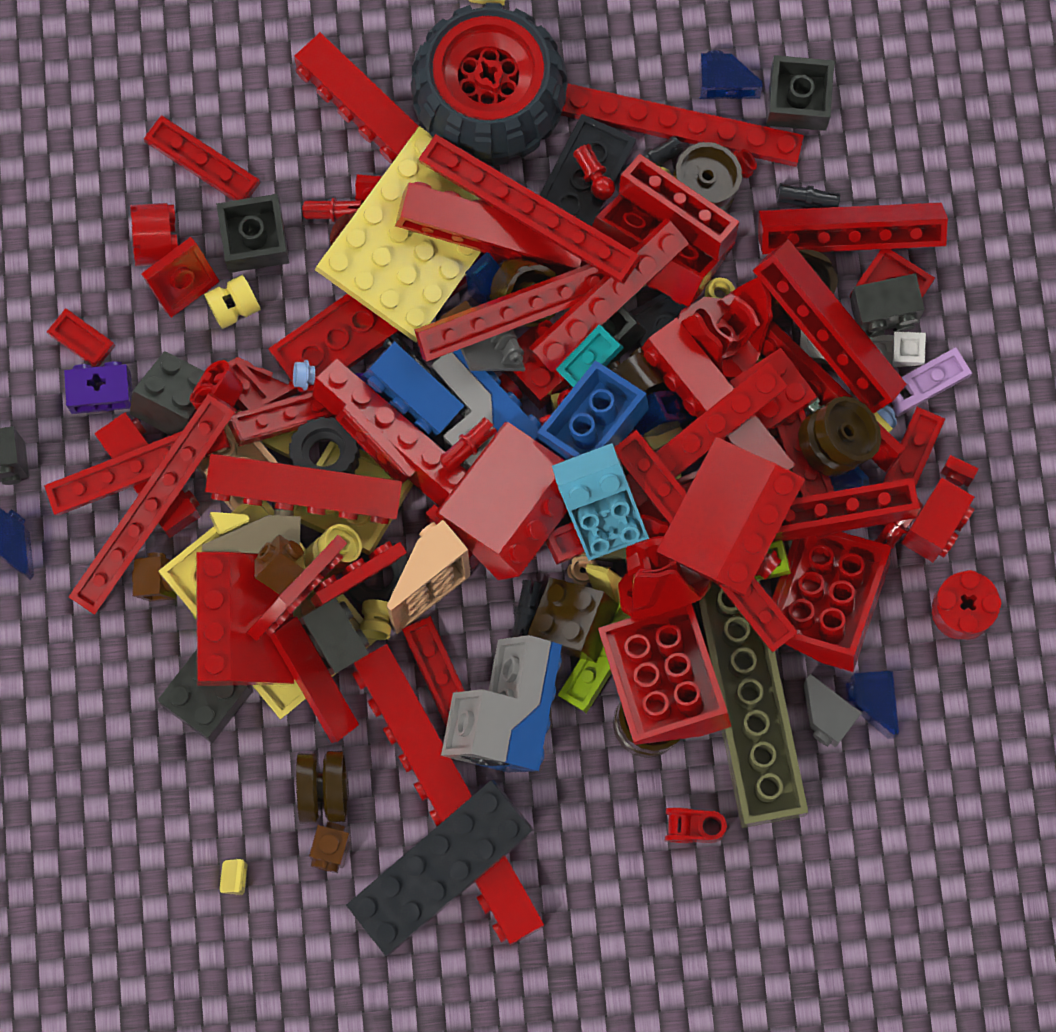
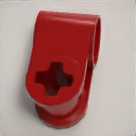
[664,808,727,843]

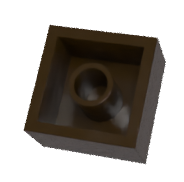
[528,577,619,663]

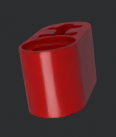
[190,360,243,410]

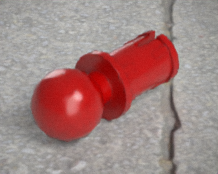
[573,144,615,200]

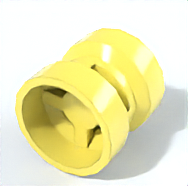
[359,599,391,640]

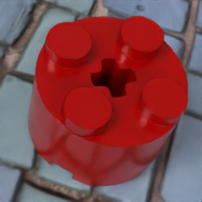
[130,203,178,267]
[932,570,1002,640]

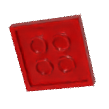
[247,535,347,641]
[310,541,407,609]

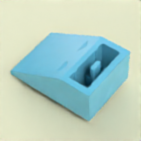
[552,443,649,561]

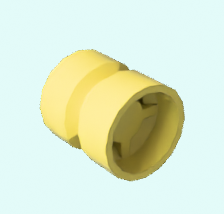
[204,275,261,329]
[305,524,362,579]

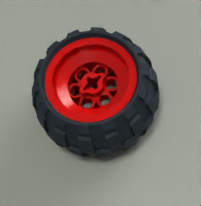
[410,3,567,166]

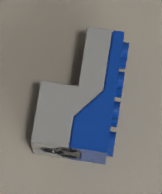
[431,349,542,471]
[441,635,562,773]

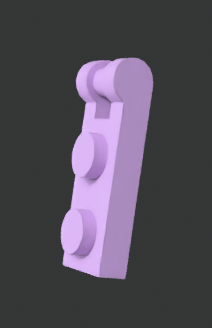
[891,347,972,417]

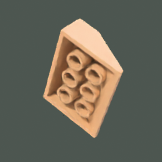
[387,520,470,634]

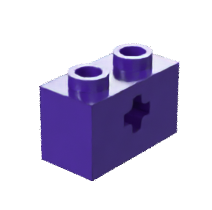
[64,361,132,414]

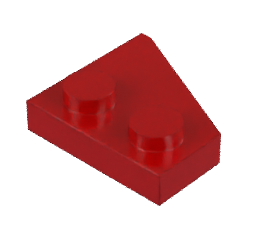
[228,357,297,411]

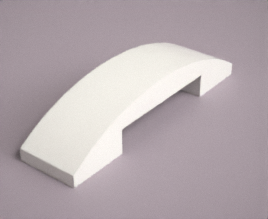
[800,330,926,367]

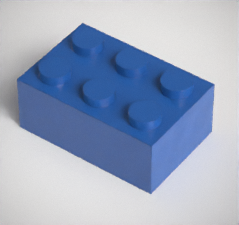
[360,341,464,439]
[537,360,649,461]

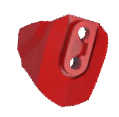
[678,277,773,380]
[618,514,712,618]

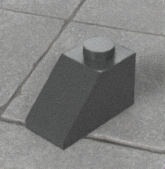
[803,674,862,747]

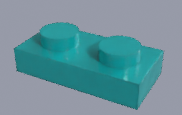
[556,324,624,387]

